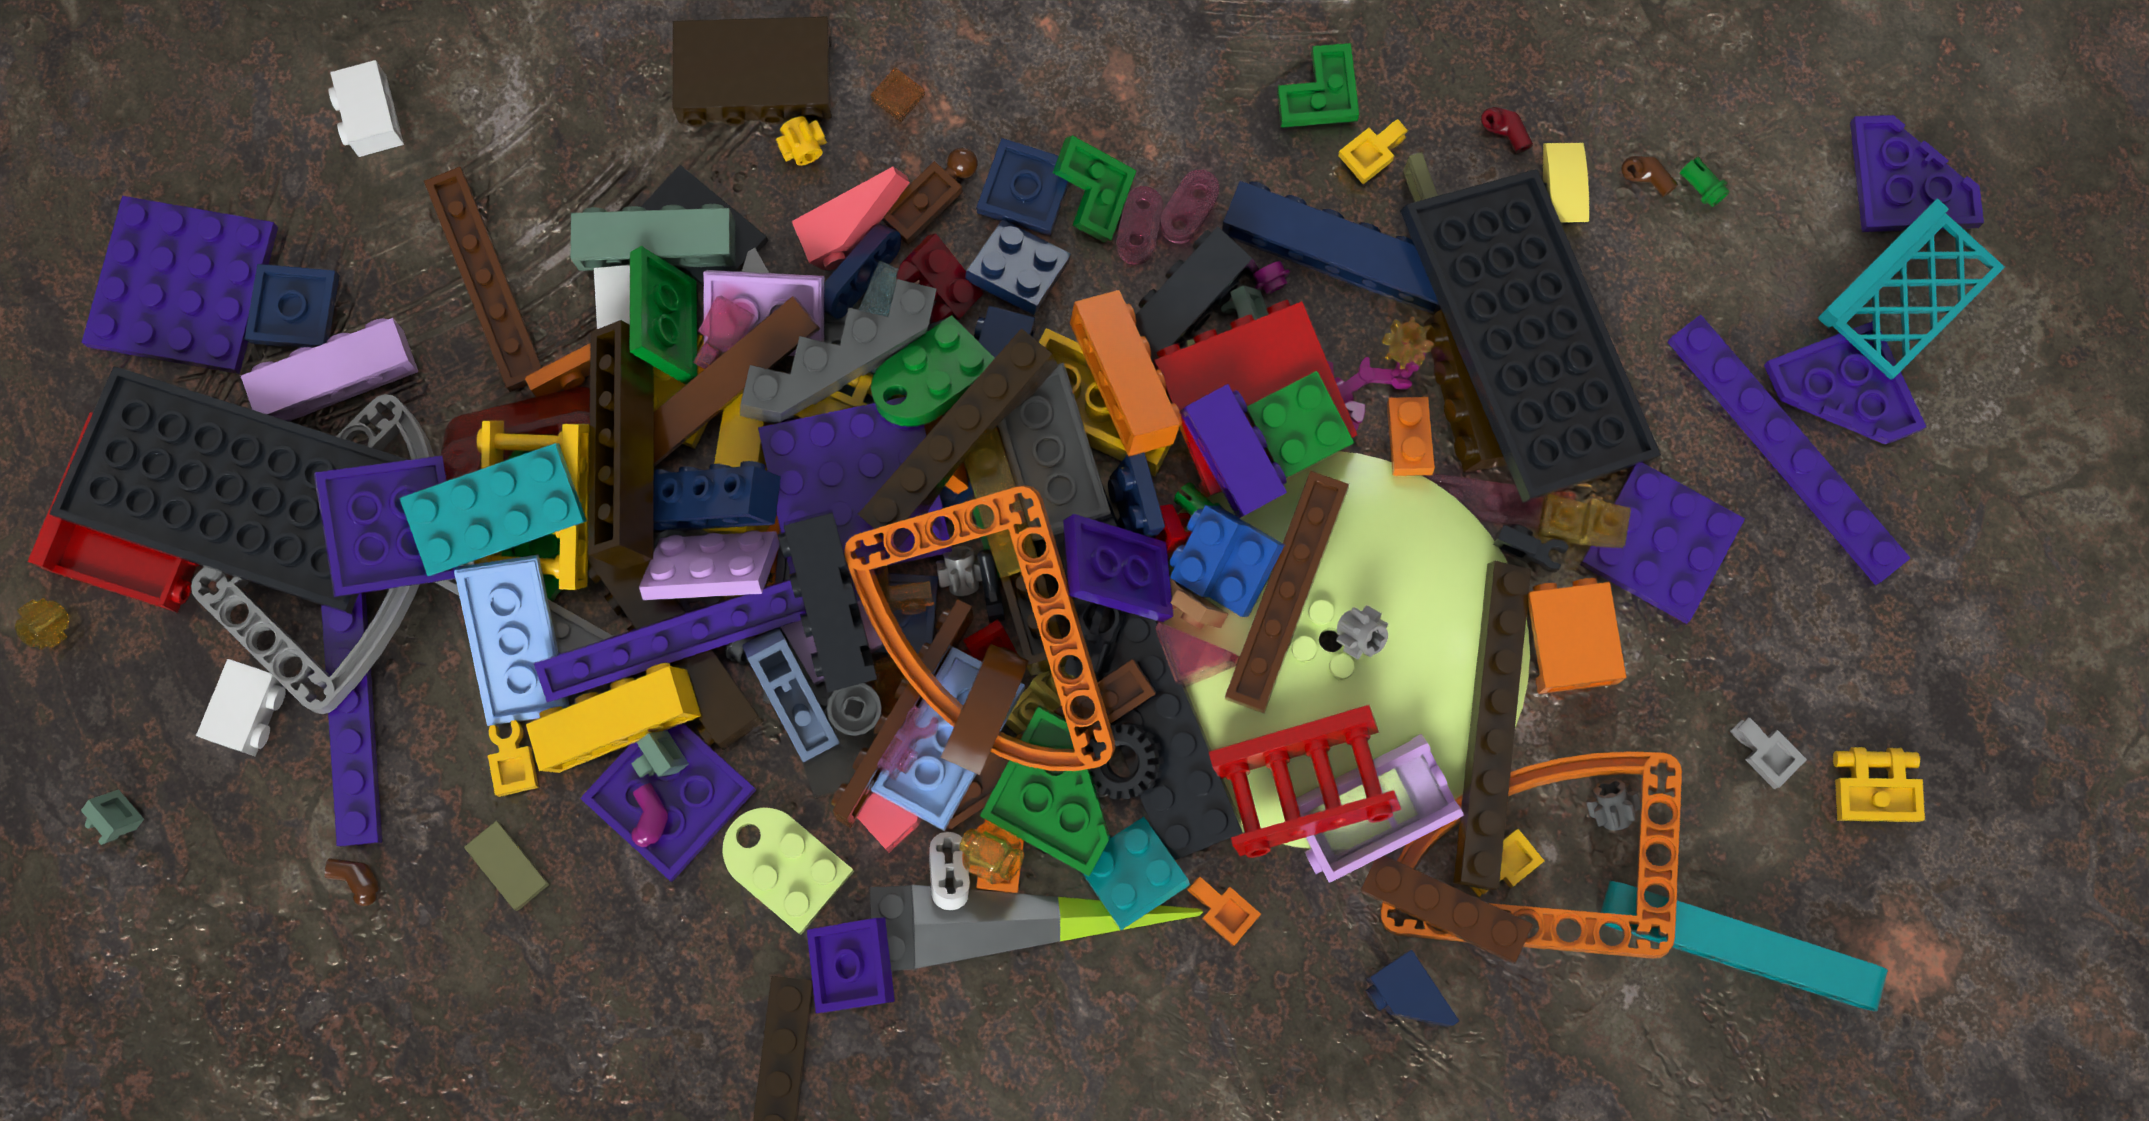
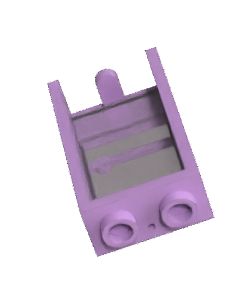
[1296,734,1464,883]

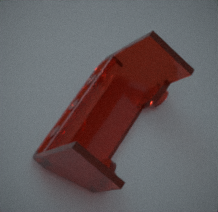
[441,387,590,481]

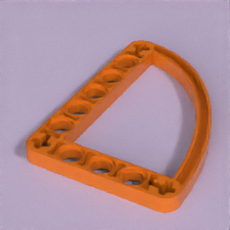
[844,485,1115,771]
[1381,751,1682,959]

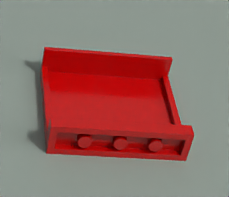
[1152,300,1358,498]
[27,412,200,613]

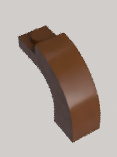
[941,644,1029,775]

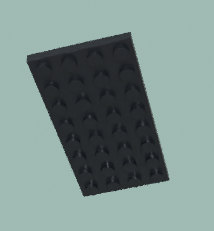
[1400,169,1661,503]
[49,366,407,614]

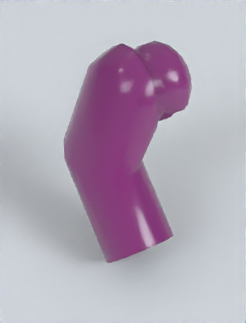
[631,783,668,847]

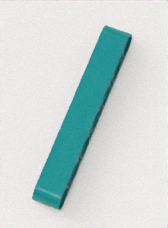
[1601,881,1888,1011]

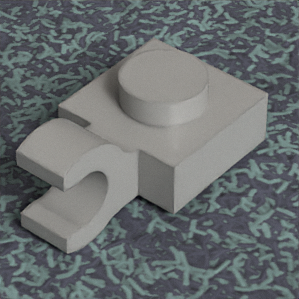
[1730,718,1807,789]

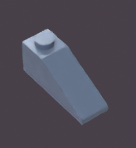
[742,627,840,762]

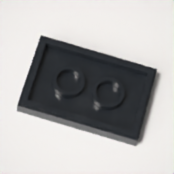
[641,165,768,287]

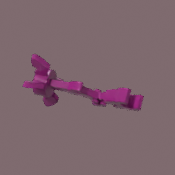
[1327,328,1429,431]

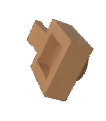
[1170,578,1228,629]

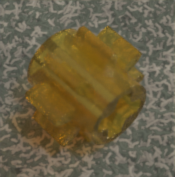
[1381,317,1434,369]
[15,598,69,650]

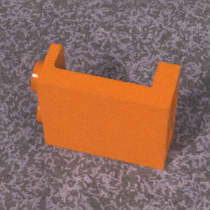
[1527,578,1627,694]

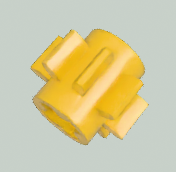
[776,116,827,166]

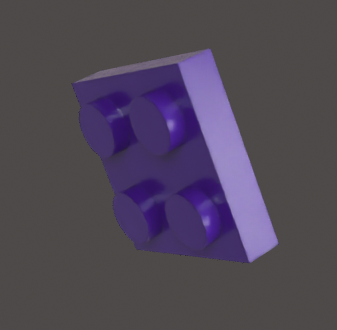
[807,917,895,1013]

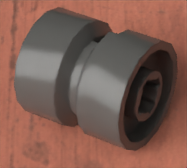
[826,683,882,736]

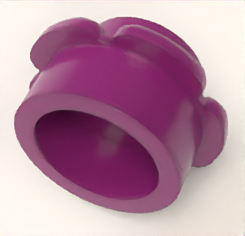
[1253,261,1290,294]

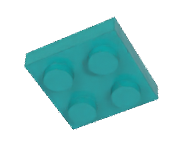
[1081,816,1190,930]

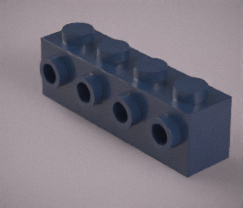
[653,461,781,533]

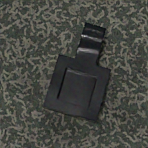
[1493,524,1569,573]

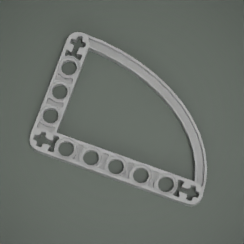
[191,394,434,714]

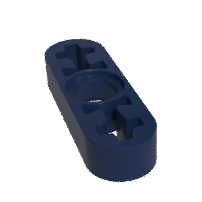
[824,224,901,319]

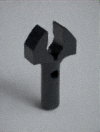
[978,549,1005,623]

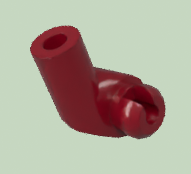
[1481,107,1533,154]

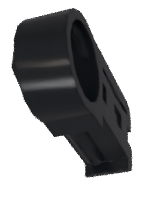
[1065,601,1123,682]

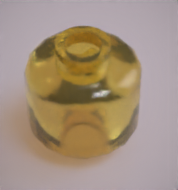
[959,822,1024,884]

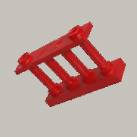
[1209,705,1402,858]

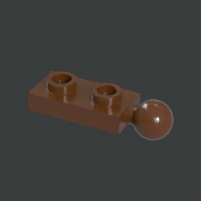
[882,147,978,245]

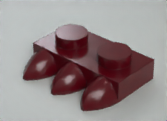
[896,233,984,324]

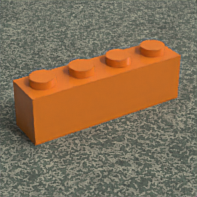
[1070,290,1182,457]

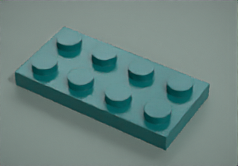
[399,443,587,576]

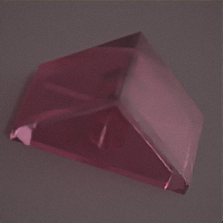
[1155,622,1240,687]

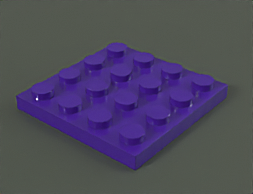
[81,196,278,374]
[758,396,952,574]

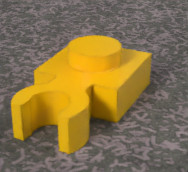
[488,720,539,797]

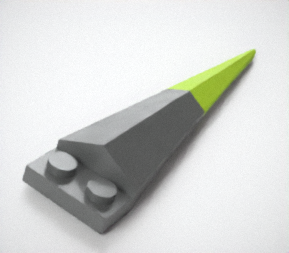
[869,885,1204,971]

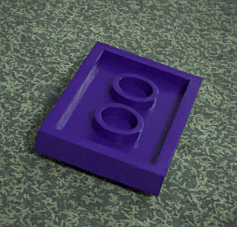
[1063,514,1174,622]

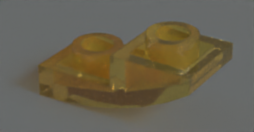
[1537,494,1631,548]

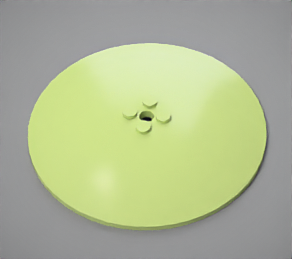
[1159,451,1530,850]

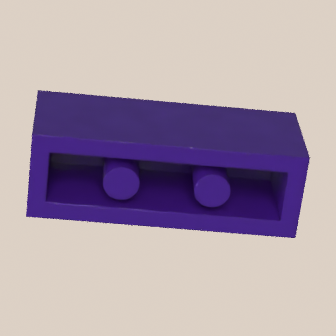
[1180,384,1287,518]

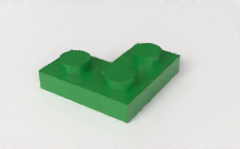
[1277,43,1359,128]
[1053,135,1137,242]

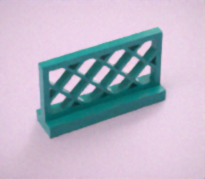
[1817,198,2005,380]

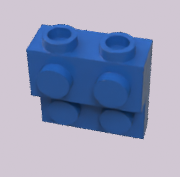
[1170,505,1285,617]

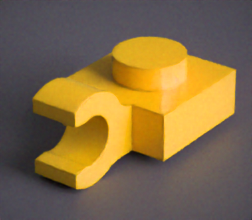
[1338,119,1408,184]
[1470,829,1545,897]

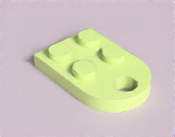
[723,808,854,935]

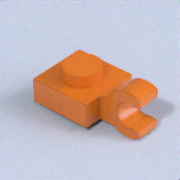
[1187,877,1261,946]

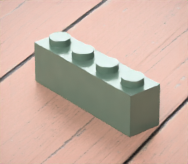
[570,204,735,271]

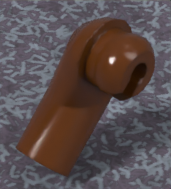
[1621,156,1678,197]
[325,858,379,906]

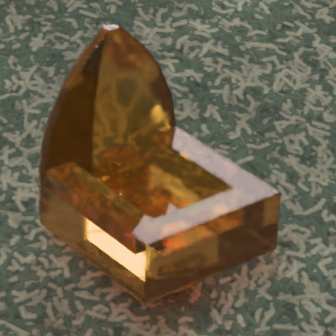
[877,565,935,615]

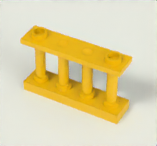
[474,420,589,590]

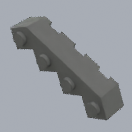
[740,279,937,424]

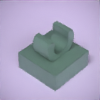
[1221,285,1268,330]
[632,731,689,778]
[81,789,144,845]

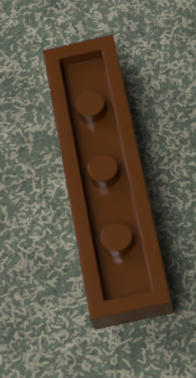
[1361,855,1533,964]

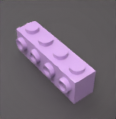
[241,318,418,421]

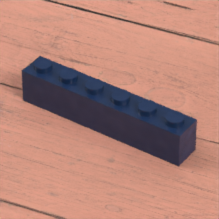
[1222,181,1441,315]

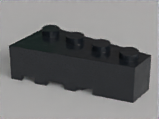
[1135,226,1260,362]
[778,509,877,692]

